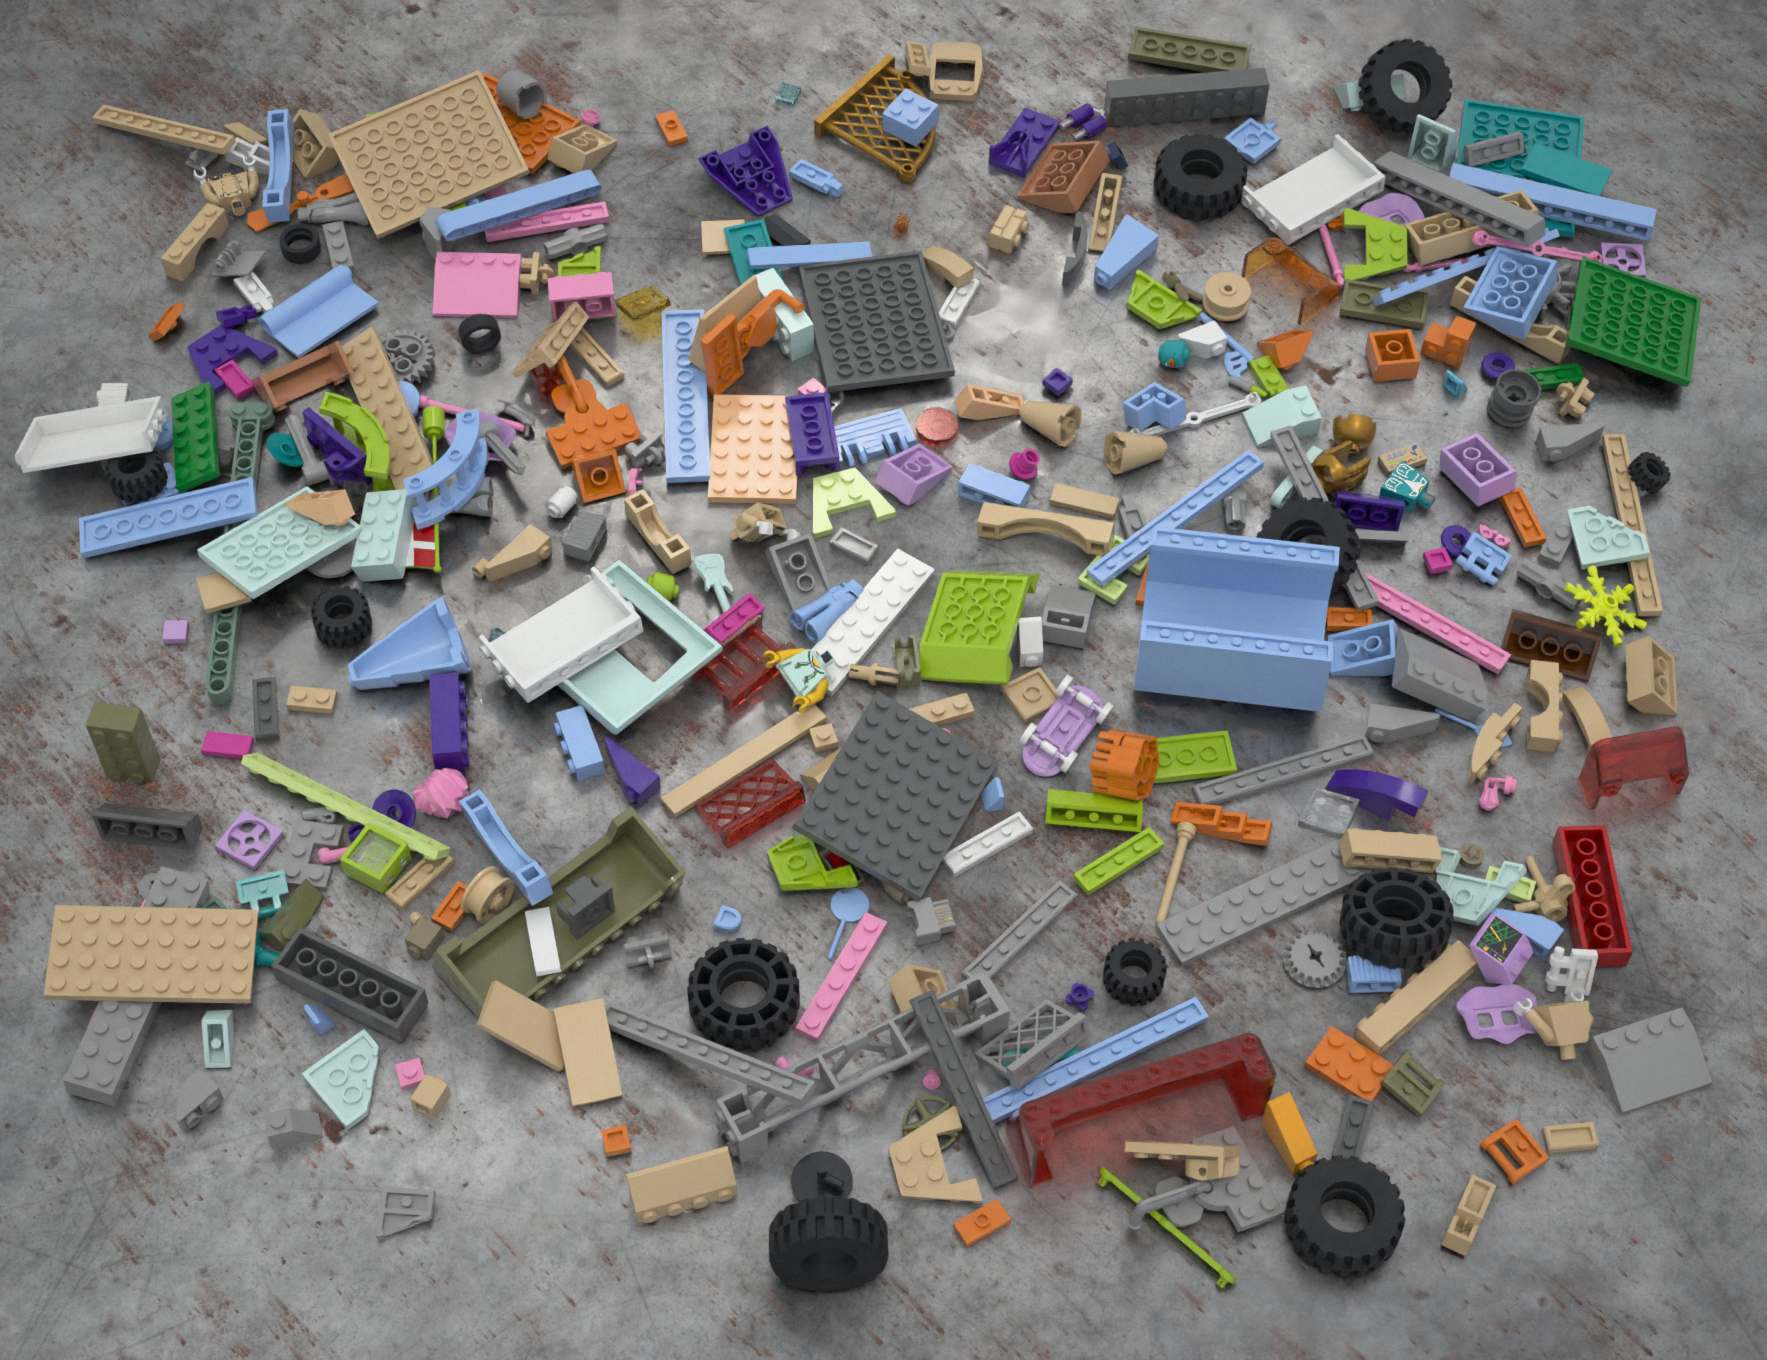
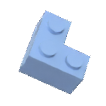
[1123,382,1186,431]

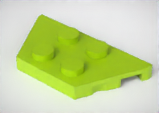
[558,246,601,319]
[1127,269,1202,329]

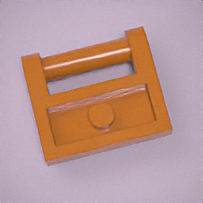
[1480,1118,1549,1185]

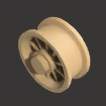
[1203,272,1251,321]
[461,866,516,925]

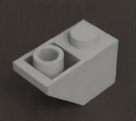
[176,1069,223,1132]

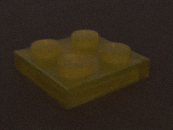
[615,285,671,321]

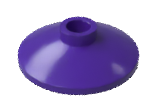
[372,789,416,828]

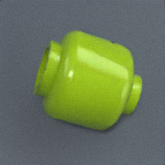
[646,572,679,602]

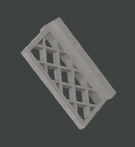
[974,999,1090,1090]

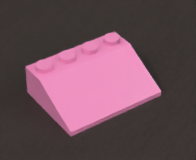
[433,252,523,318]

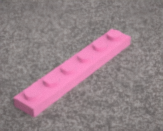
[484,202,609,242]
[795,912,887,1043]

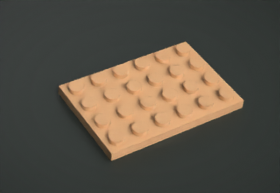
[708,395,797,504]

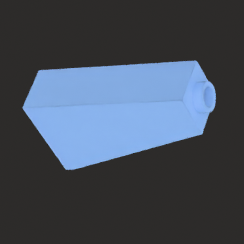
[1094,215,1159,290]

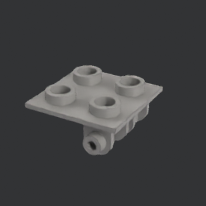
[212,240,266,277]

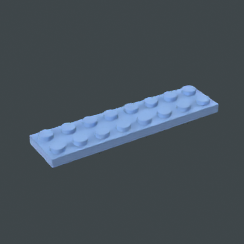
[79,477,258,558]

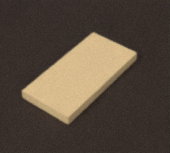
[476,981,564,1071]
[554,998,623,1107]

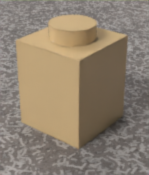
[410,1074,451,1120]

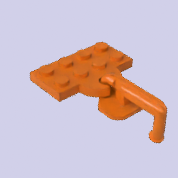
[700,289,805,398]
[545,354,641,469]

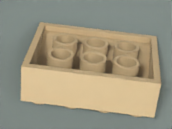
[688,275,761,373]

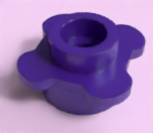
[1065,983,1094,1010]

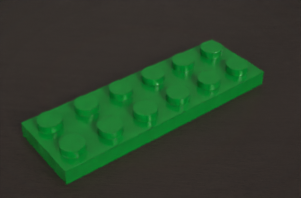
[171,381,220,493]

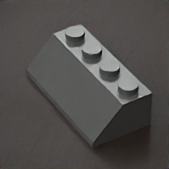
[91,803,203,851]

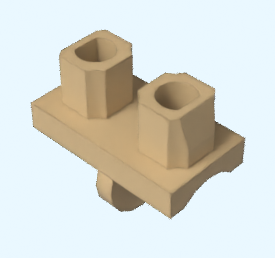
[519,252,555,295]
[1556,378,1595,419]

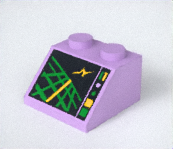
[1469,913,1534,985]

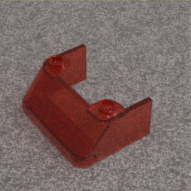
[1578,726,1689,810]

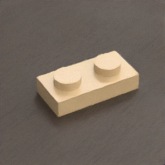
[286,685,338,714]

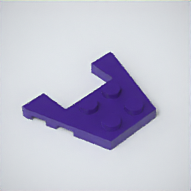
[187,324,278,396]

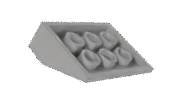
[1392,629,1488,722]
[1587,1007,1712,1115]

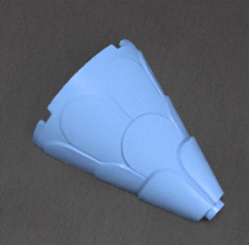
[347,597,472,690]

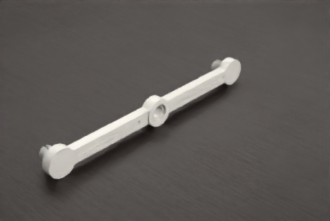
[1129,392,1261,436]

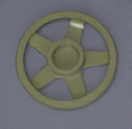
[902,1096,959,1150]

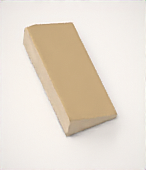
[223,122,269,145]

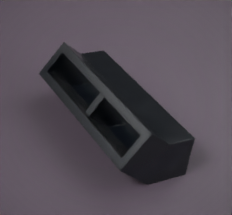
[764,214,811,246]

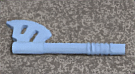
[1199,312,1256,379]

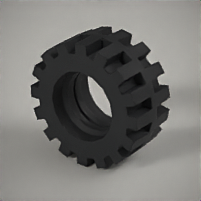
[1628,451,1671,494]

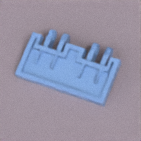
[834,408,916,467]

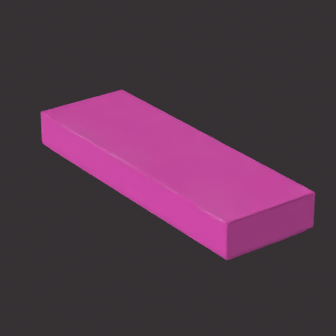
[703,593,765,646]

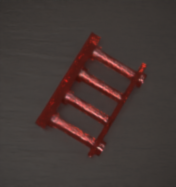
[692,614,797,712]

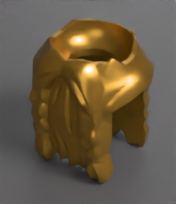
[1312,440,1371,495]

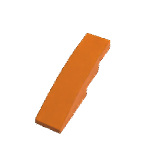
[1171,802,1273,846]

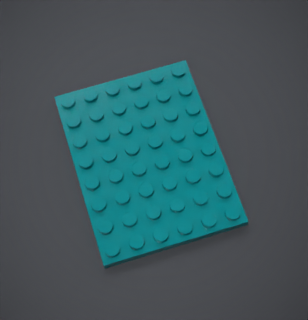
[1456,99,1585,238]

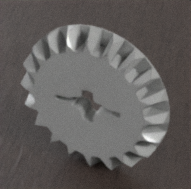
[1283,929,1347,988]

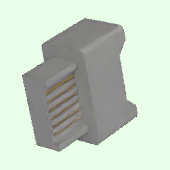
[906,897,956,946]

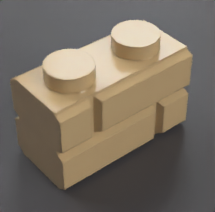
[988,205,1029,254]

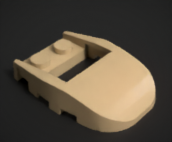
[927,41,984,102]

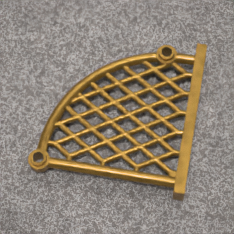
[814,54,936,184]

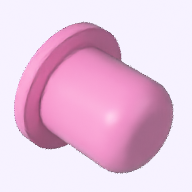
[923,1070,941,1090]

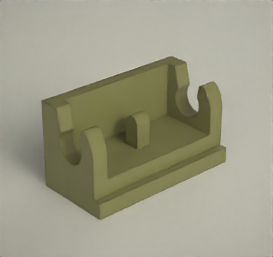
[892,634,921,688]

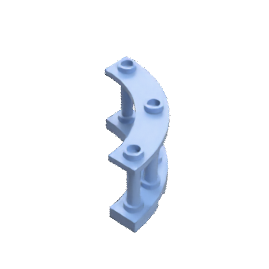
[403,408,488,530]

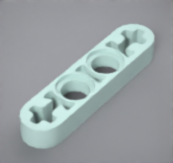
[1270,446,1324,509]

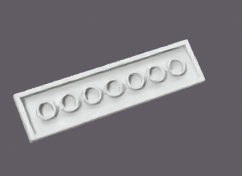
[811,549,935,697]

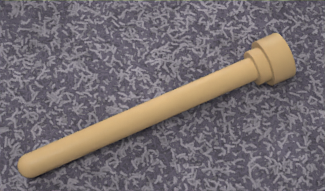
[1156,822,1197,924]

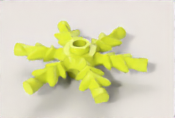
[1564,566,1647,647]

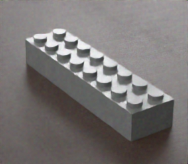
[1104,68,1270,127]

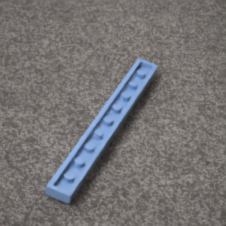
[1372,228,1560,307]
[1087,450,1264,587]
[983,997,1209,1124]

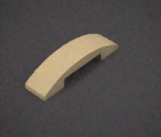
[1562,687,1618,769]

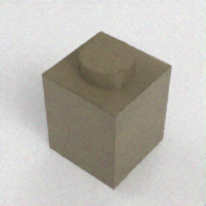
[405,917,444,961]

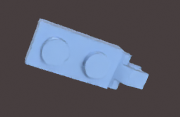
[789,159,843,198]

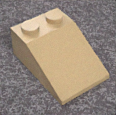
[547,124,618,174]

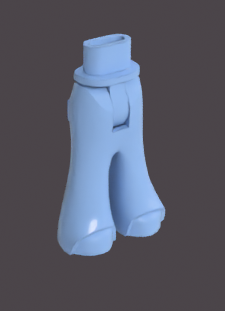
[788,579,864,644]

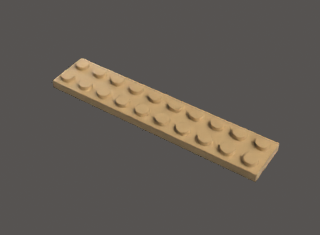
[342,326,434,498]

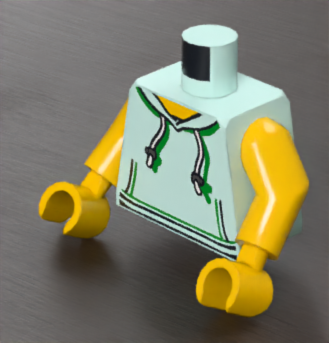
[762,648,836,714]

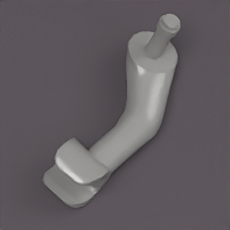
[495,399,534,437]

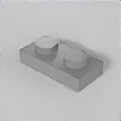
[1538,522,1573,567]

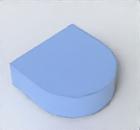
[713,905,741,933]

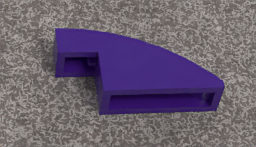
[1325,769,1428,822]

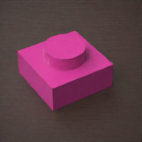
[1423,547,1453,574]

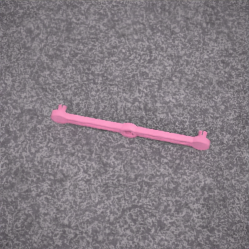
[1472,230,1602,263]

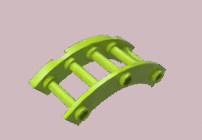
[319,392,396,492]

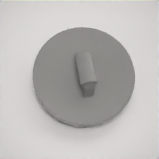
[307,540,356,578]

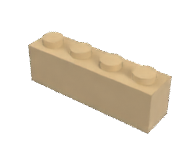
[1339,828,1442,873]

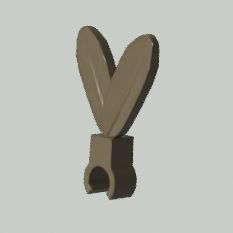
[1162,271,1203,302]

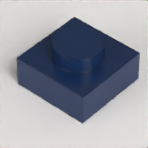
[1107,141,1128,170]

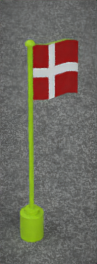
[406,406,445,573]

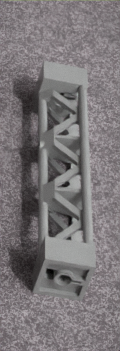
[714,971,1010,1163]

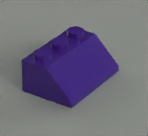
[1333,490,1405,532]

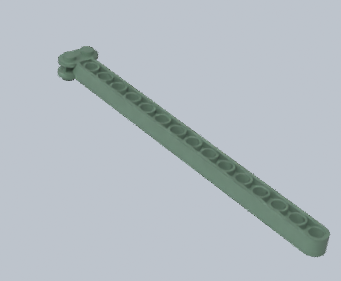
[205,402,275,704]

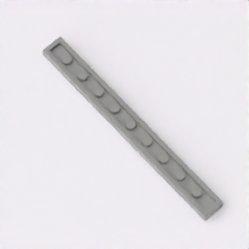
[1270,425,1379,612]
[605,1002,817,1107]

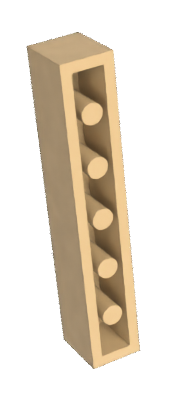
[1355,940,1478,1056]

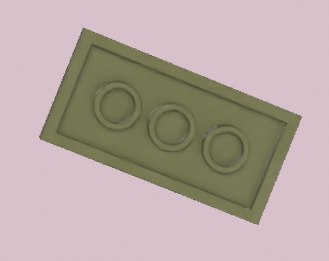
[1339,279,1429,329]

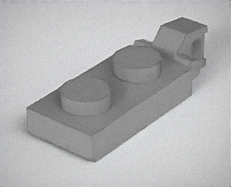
[1118,493,1147,539]

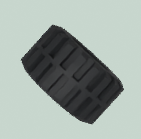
[105,449,168,503]
[311,586,372,648]
[1103,938,1167,1007]

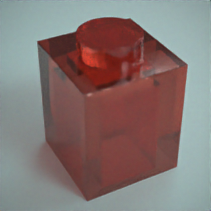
[528,363,561,398]

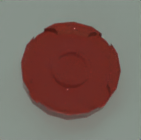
[916,407,959,445]

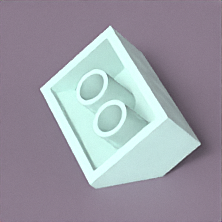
[1333,74,1406,111]

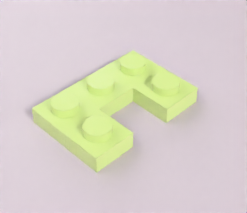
[1077,535,1150,605]

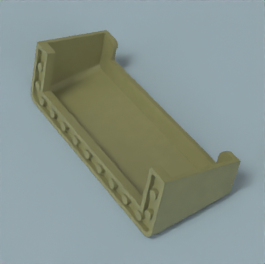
[432,806,686,1018]

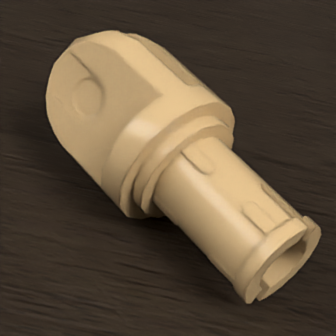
[849,663,900,686]

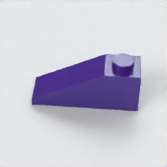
[605,737,661,807]

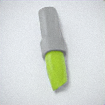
[1228,375,1267,398]

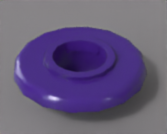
[1481,353,1515,379]
[1441,525,1471,557]

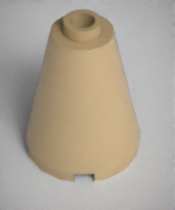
[1019,401,1082,447]
[1104,430,1167,474]

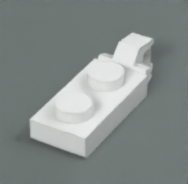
[234,271,274,314]

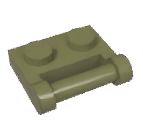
[1380,1050,1446,1117]

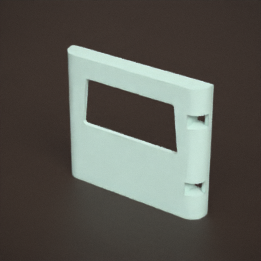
[558,560,723,735]

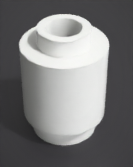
[546,486,578,518]

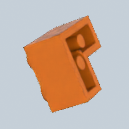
[1420,316,1476,368]

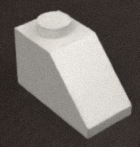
[1177,320,1227,359]
[1016,617,1043,667]

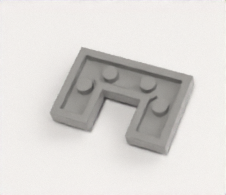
[282,820,344,892]

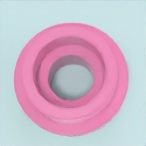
[580,109,601,126]

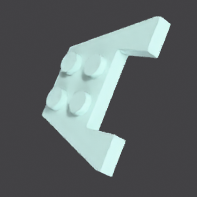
[1436,847,1527,926]

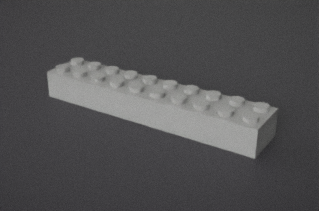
[63,866,210,1107]

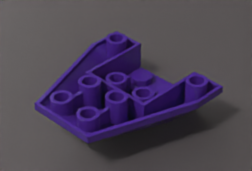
[698,125,793,217]

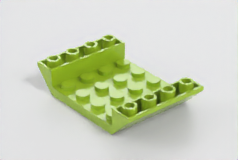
[920,570,1040,685]

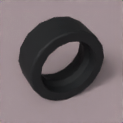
[279,224,321,264]
[458,314,501,353]

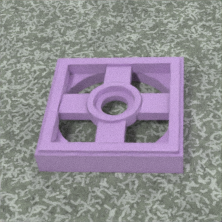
[1599,243,1646,278]
[215,810,284,871]

